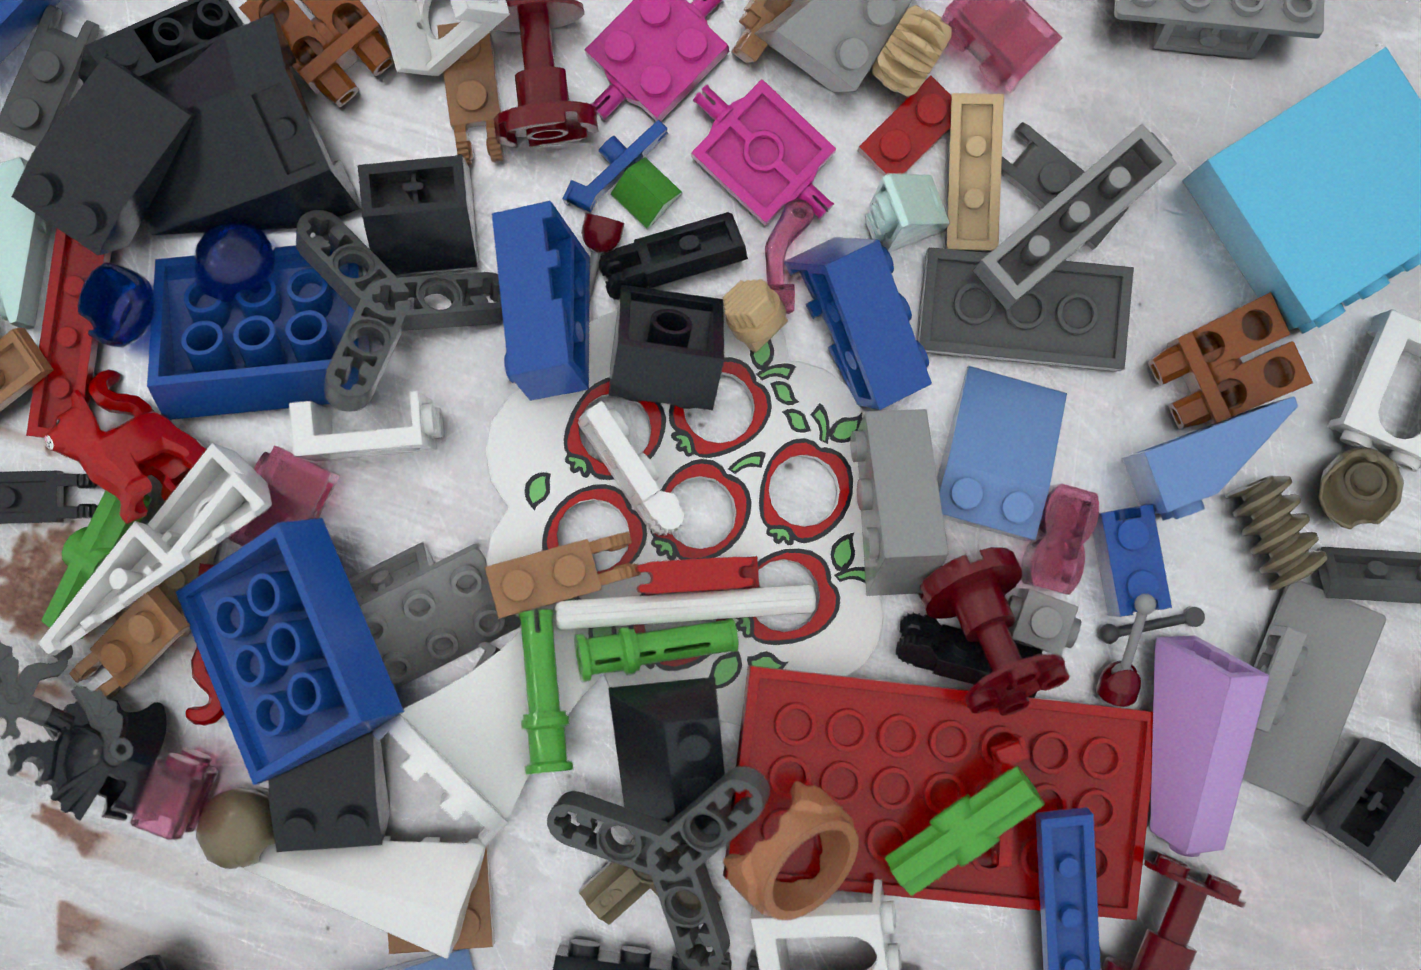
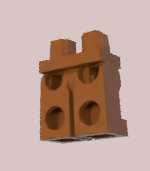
[239,0,394,107]
[1148,292,1313,429]

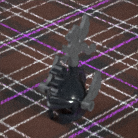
[0,641,167,821]

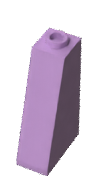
[1150,636,1269,857]

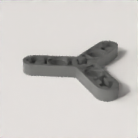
[295,210,503,412]
[547,766,770,970]

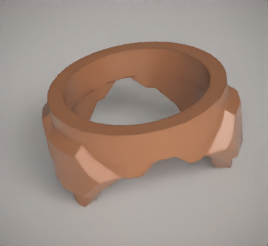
[723,781,859,920]

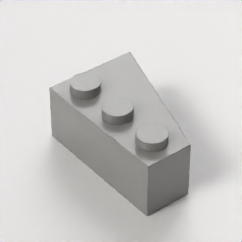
[754,0,912,92]
[850,409,948,596]

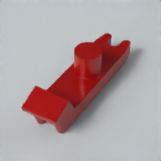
[635,556,760,594]
[989,734,1033,867]

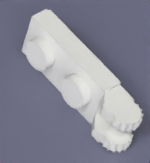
[578,401,685,536]

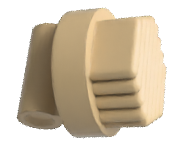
[723,279,788,353]

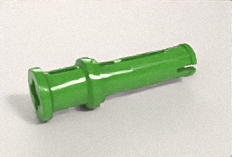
[518,609,574,775]
[574,618,739,682]

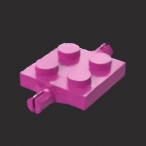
[584,0,730,121]
[691,79,836,226]

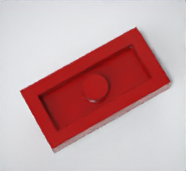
[857,75,951,176]

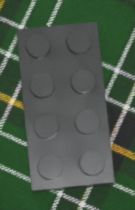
[918,247,1134,371]

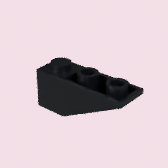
[78,0,244,91]

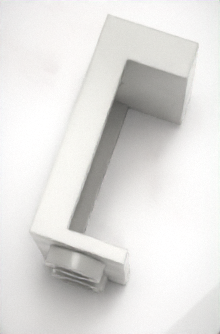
[377,0,510,76]
[1327,309,1421,472]
[289,391,444,462]
[751,879,902,970]

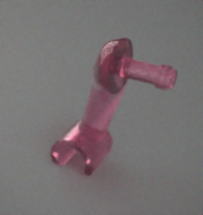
[765,199,814,314]

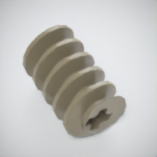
[1225,475,1328,590]

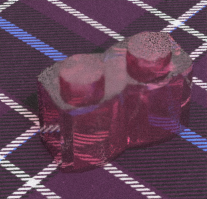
[1021,483,1099,595]
[130,748,219,840]

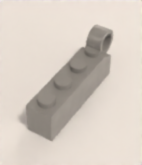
[973,124,1177,310]

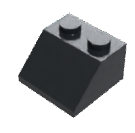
[609,284,724,410]

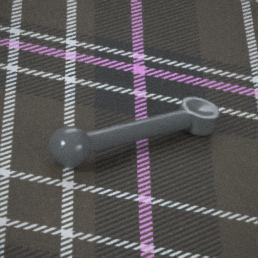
[1099,607,1205,644]

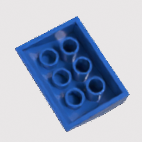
[147,245,370,420]
[175,518,404,785]

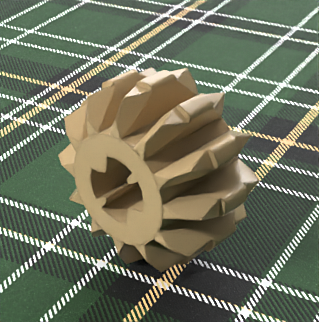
[872,5,952,97]

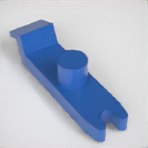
[562,120,668,213]

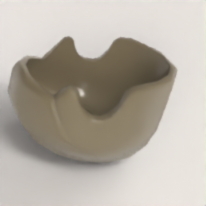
[1318,448,1404,529]
[196,788,275,869]

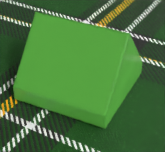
[610,157,682,230]

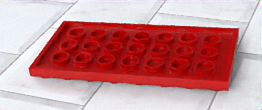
[723,665,1153,921]

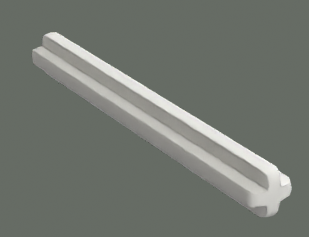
[555,585,816,630]

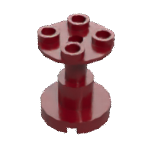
[493,0,599,147]
[919,547,1070,716]
[1102,852,1246,970]

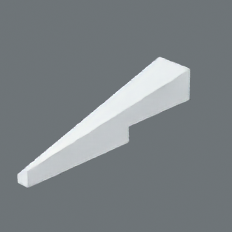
[38,443,272,656]
[240,836,486,959]

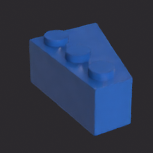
[492,200,590,401]
[783,237,932,410]

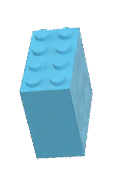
[1182,47,1421,334]

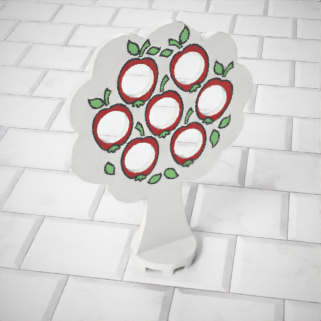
[373,294,884,846]

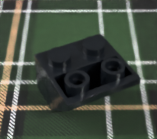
[358,155,479,276]
[1306,737,1421,882]

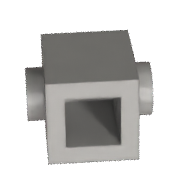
[1007,588,1081,656]

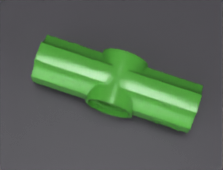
[41,490,152,639]
[885,765,1045,896]

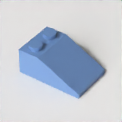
[937,366,1067,541]
[1122,396,1298,521]

